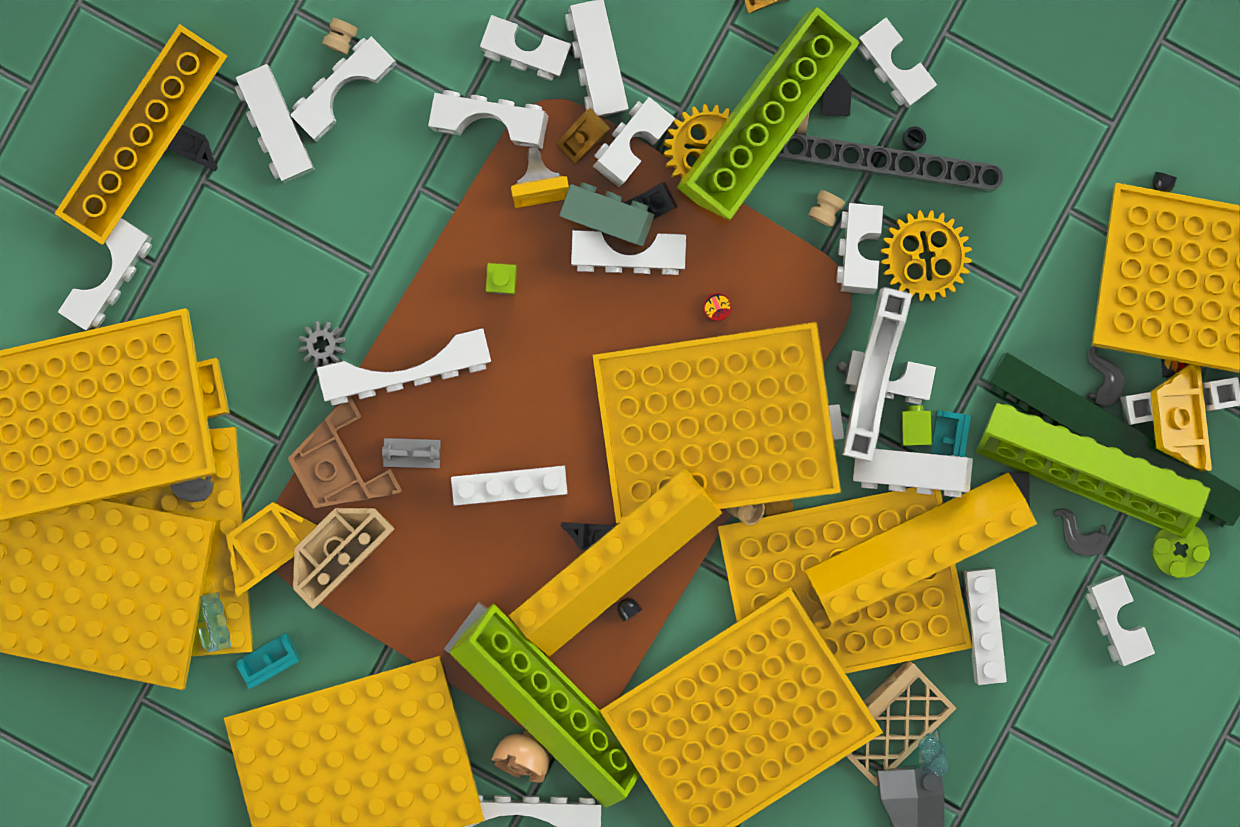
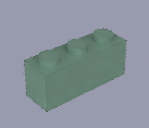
[559,182,655,246]

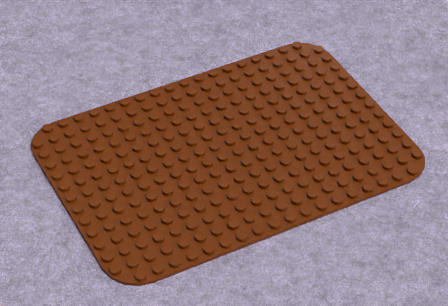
[274,99,851,731]

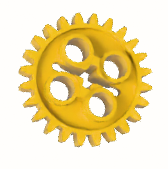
[663,104,729,182]
[880,210,972,302]

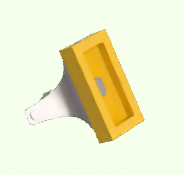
[511,147,569,208]

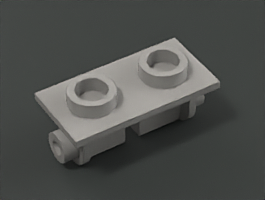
[382,438,441,468]

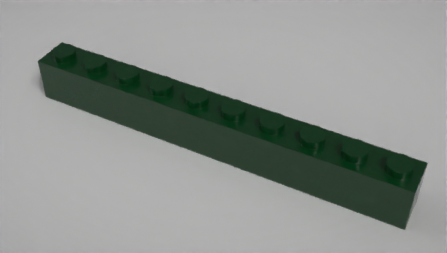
[987,353,1240,528]

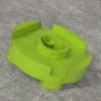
[1151,526,1210,578]

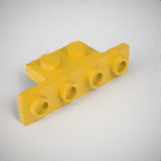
[198,358,230,419]

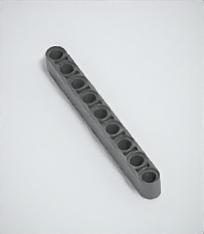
[775,133,1003,192]

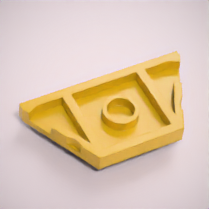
[1150,364,1212,472]
[226,502,318,596]

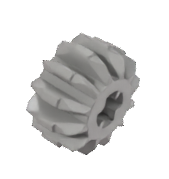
[298,321,346,368]

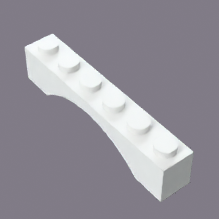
[840,287,912,461]
[317,329,491,406]
[465,795,601,827]

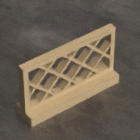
[846,661,957,787]

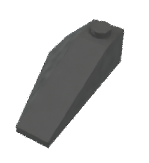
[877,763,944,827]

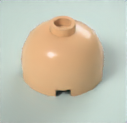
[491,731,549,783]

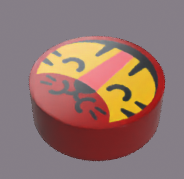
[703,293,731,321]

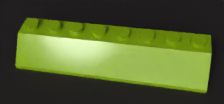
[677,7,860,220]
[975,403,1210,538]
[449,604,640,808]

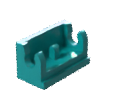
[930,411,971,457]
[236,633,301,690]

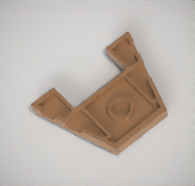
[287,396,402,509]

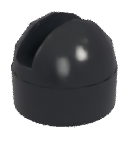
[902,126,926,151]
[1153,172,1177,192]
[617,598,642,622]

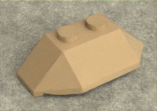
[293,508,395,609]

